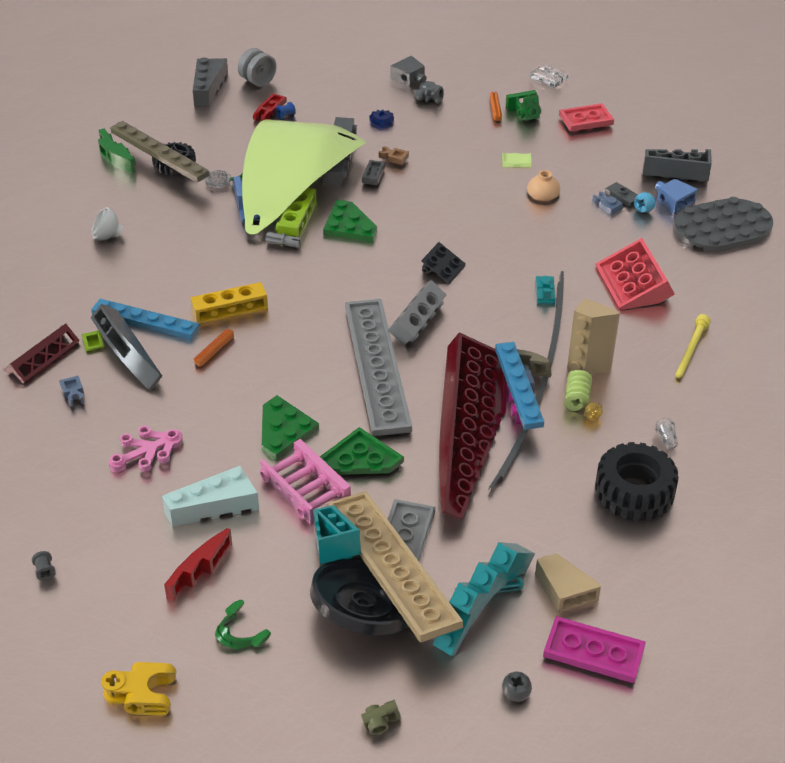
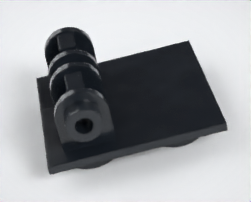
[421,242,466,284]

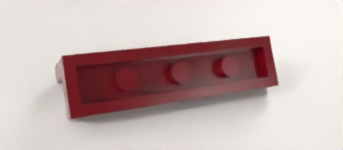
[3,323,80,384]

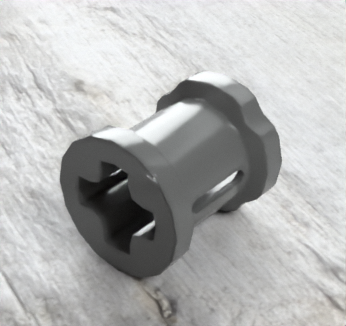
[32,551,56,581]

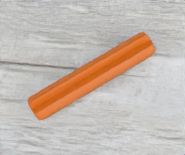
[490,91,502,121]
[193,328,234,367]

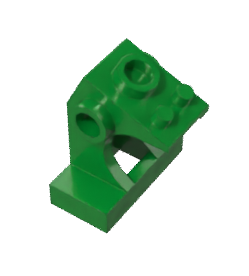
[505,90,541,120]

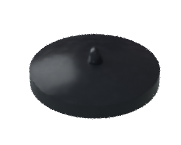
[310,558,409,635]

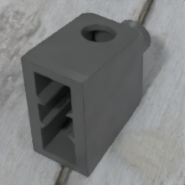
[390,56,427,86]

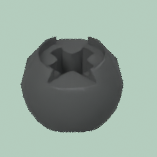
[502,671,532,702]

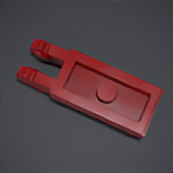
[253,93,287,121]

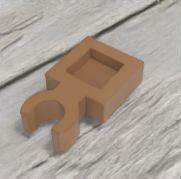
[379,146,409,165]

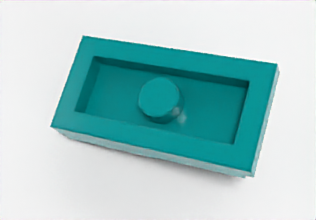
[535,276,556,305]

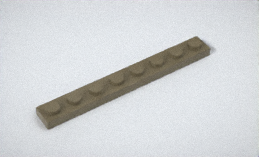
[110,121,210,183]

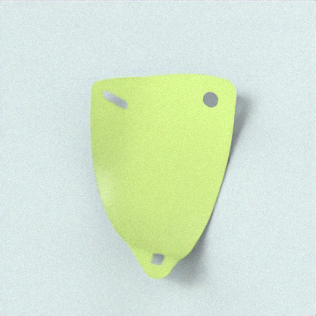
[242,119,366,234]

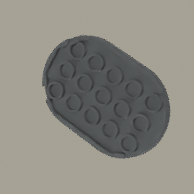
[673,197,773,251]

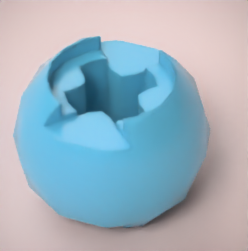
[634,192,656,213]

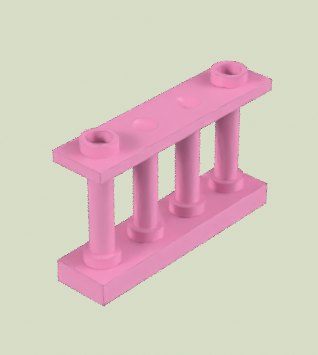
[260,439,351,524]

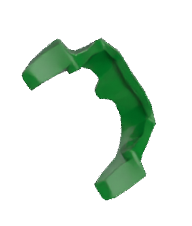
[215,600,271,650]

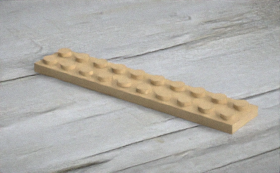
[327,491,463,643]

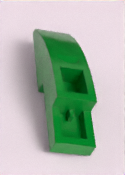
[98,128,136,173]

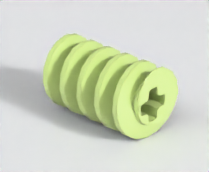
[564,370,592,411]

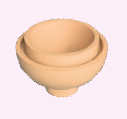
[527,170,561,201]

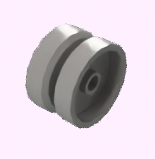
[238,48,277,87]

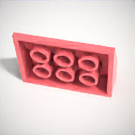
[595,238,675,310]

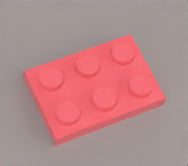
[559,103,614,132]

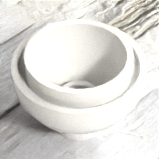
[91,207,123,241]

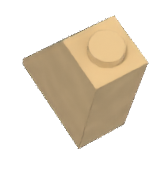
[535,553,601,613]

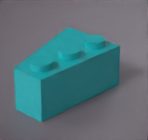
[314,505,361,564]

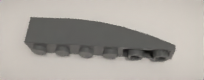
[91,304,162,391]

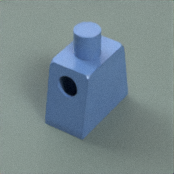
[655,179,698,215]

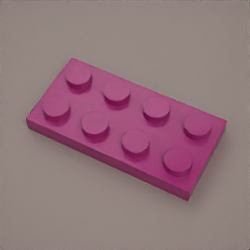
[543,616,646,684]

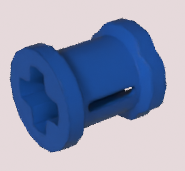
[275,102,296,119]

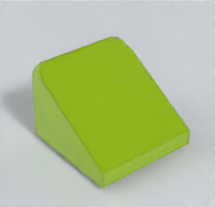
[82,330,105,352]

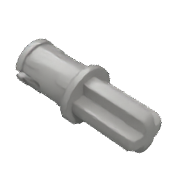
[266,232,301,248]

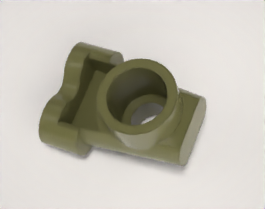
[361,699,402,735]

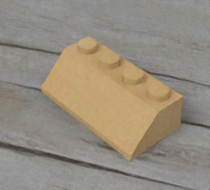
[567,298,620,375]

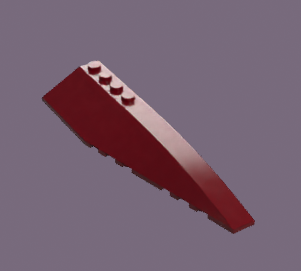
[439,332,507,521]

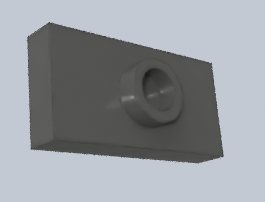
[362,160,385,185]
[605,182,638,208]

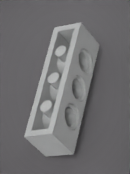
[388,280,447,345]

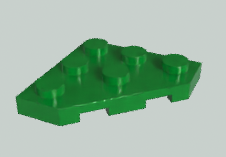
[323,200,377,242]
[261,395,319,460]
[320,427,404,475]

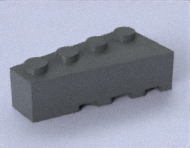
[193,57,228,107]
[642,149,712,182]

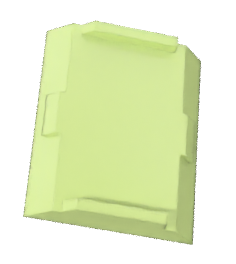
[501,153,531,167]

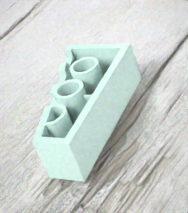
[162,466,259,527]

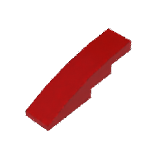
[164,528,232,601]

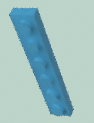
[91,299,200,340]
[495,342,544,430]

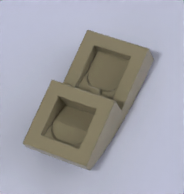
[517,349,552,377]

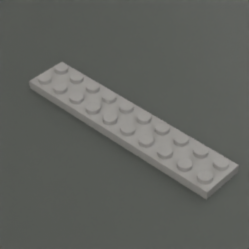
[345,299,412,436]

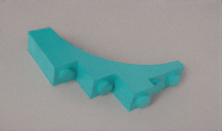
[432,542,535,656]

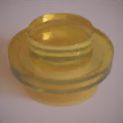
[584,402,603,420]

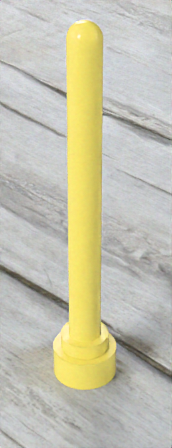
[675,314,711,379]

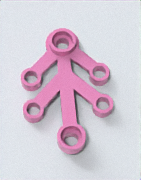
[109,425,183,473]

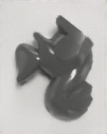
[413,81,444,104]

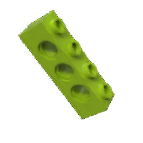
[276,188,317,237]

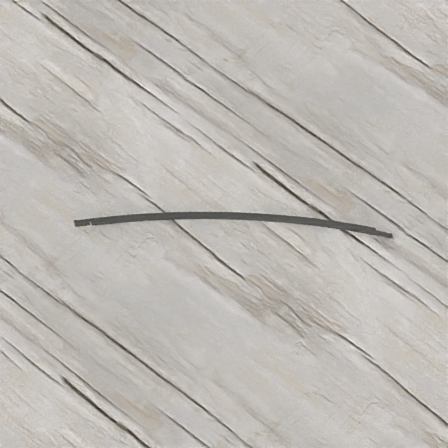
[488,271,564,493]

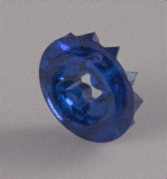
[369,109,394,126]

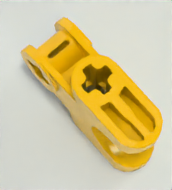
[101,662,177,716]

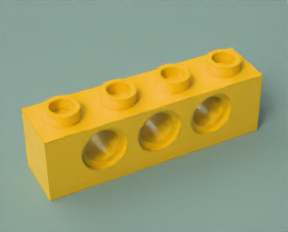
[190,282,268,324]

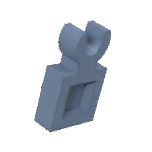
[592,191,623,215]
[59,376,84,406]

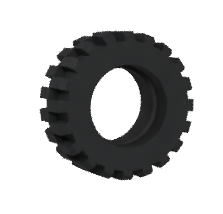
[595,442,679,521]

